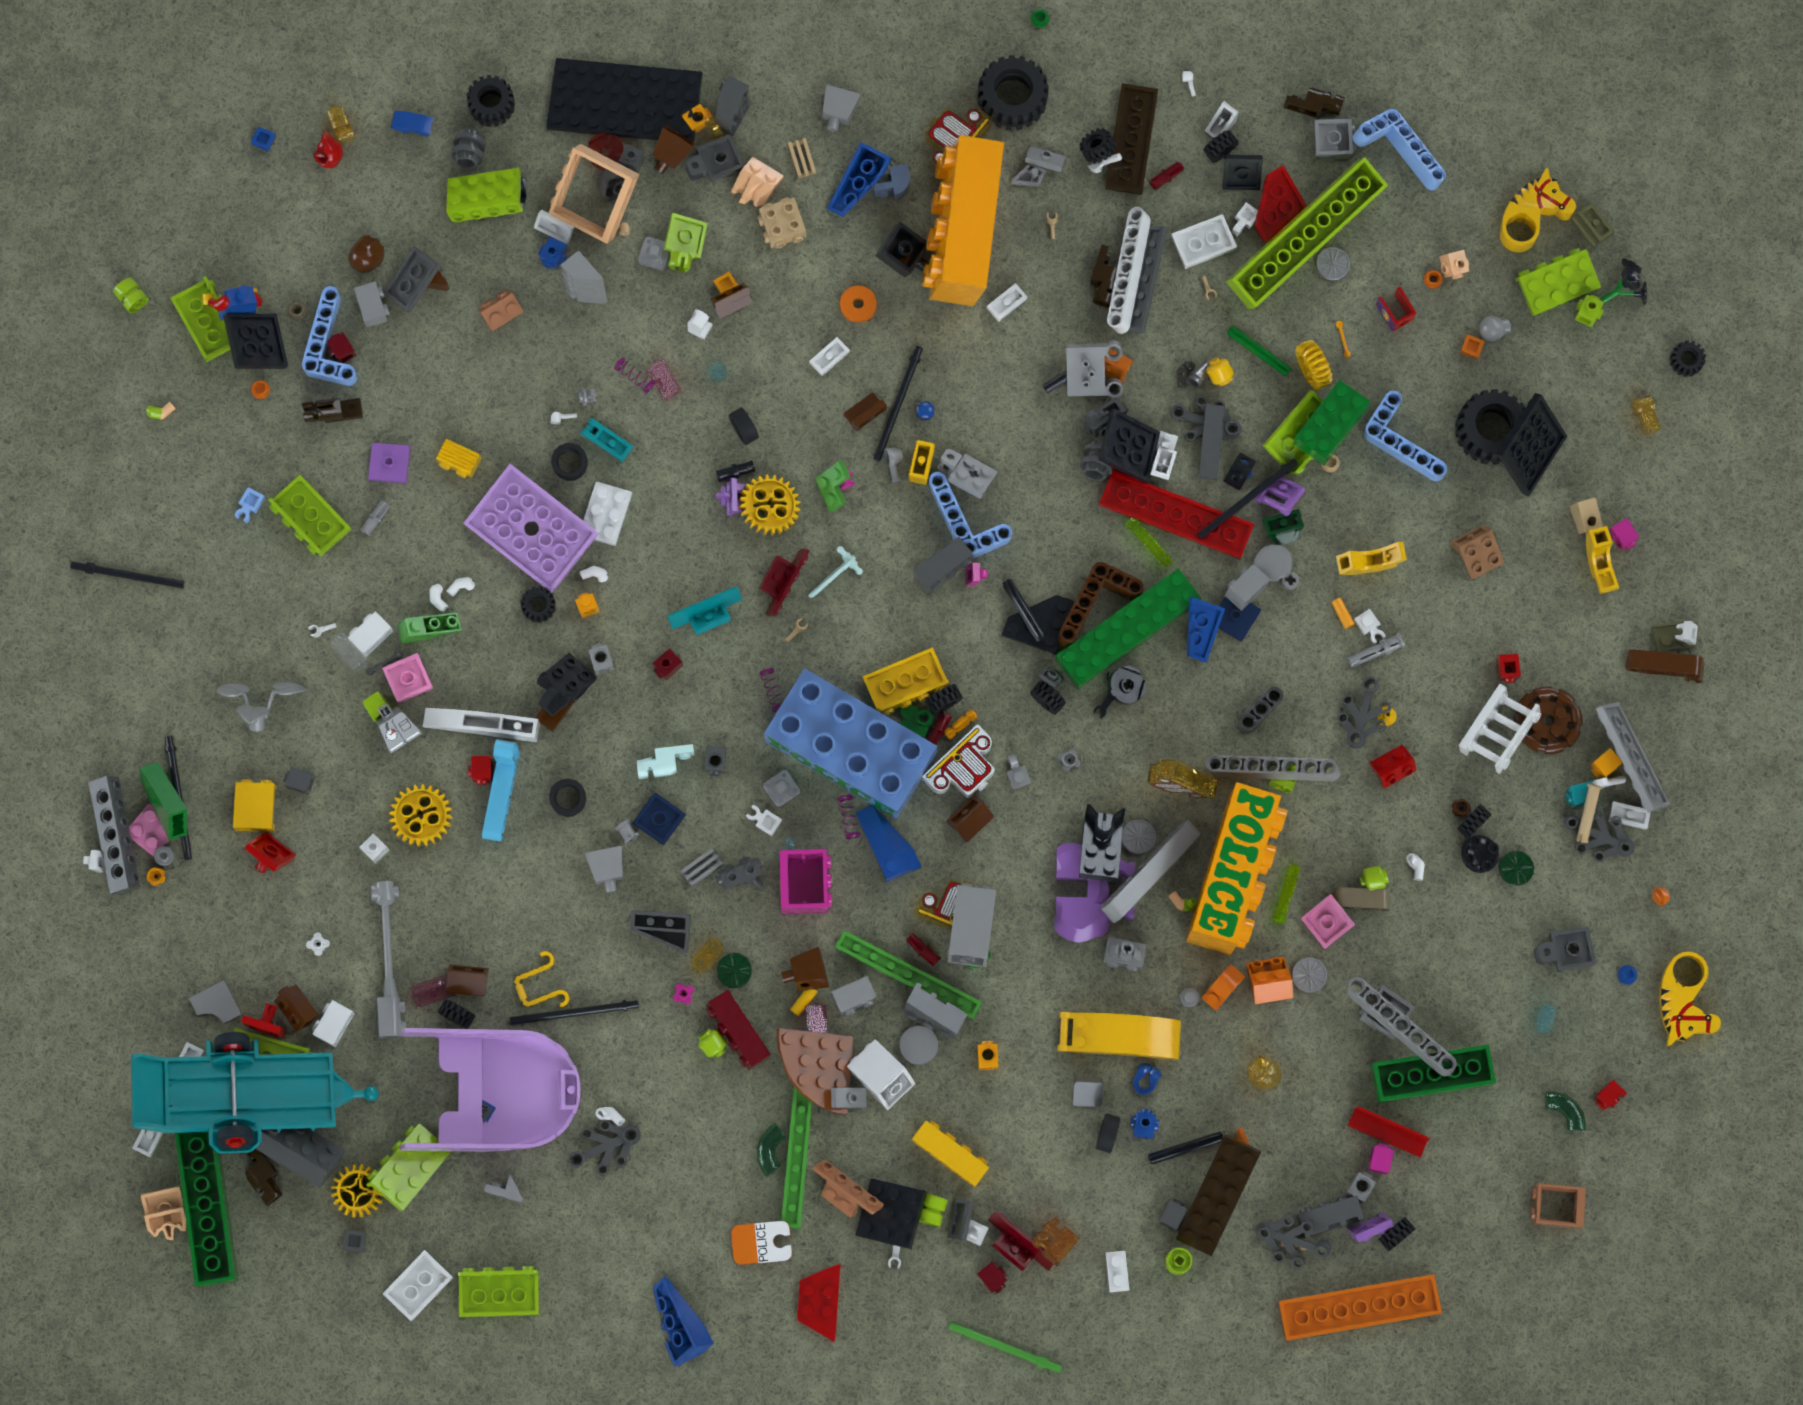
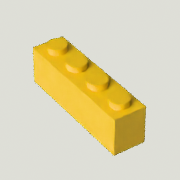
[912,1120,989,1188]

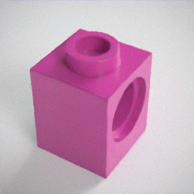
[1609,518,1639,551]
[1368,1143,1394,1175]

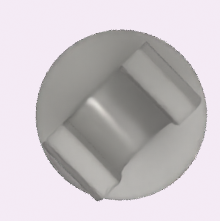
[578,387,597,406]
[154,846,174,866]

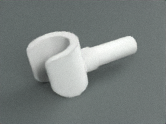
[1182,71,1196,97]
[550,412,577,425]
[308,623,336,638]

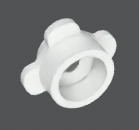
[306,933,330,956]

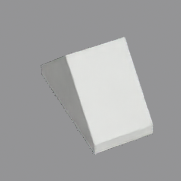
[1205,101,1239,138]
[1150,446,1177,480]

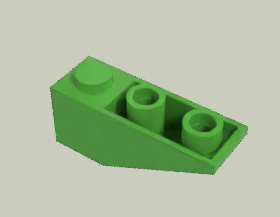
[397,612,462,644]

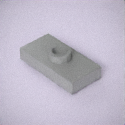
[1025,146,1066,172]
[831,1088,867,1108]

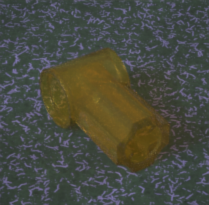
[326,106,356,144]
[1631,395,1661,435]

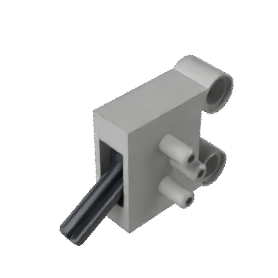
[1043,341,1123,398]

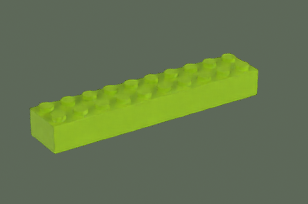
[1225,157,1388,310]

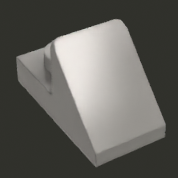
[484,1175,524,1204]

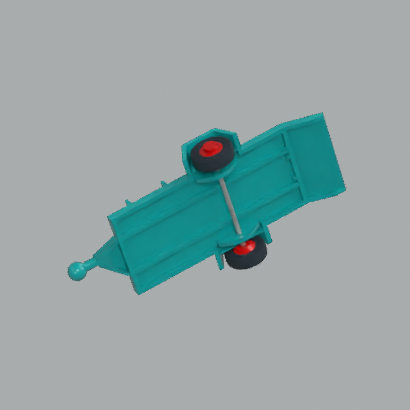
[131,1032,379,1154]

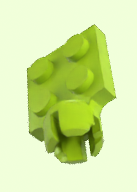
[663,213,708,272]

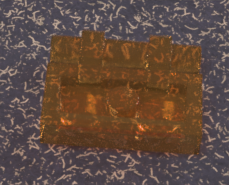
[1033,1217,1080,1267]

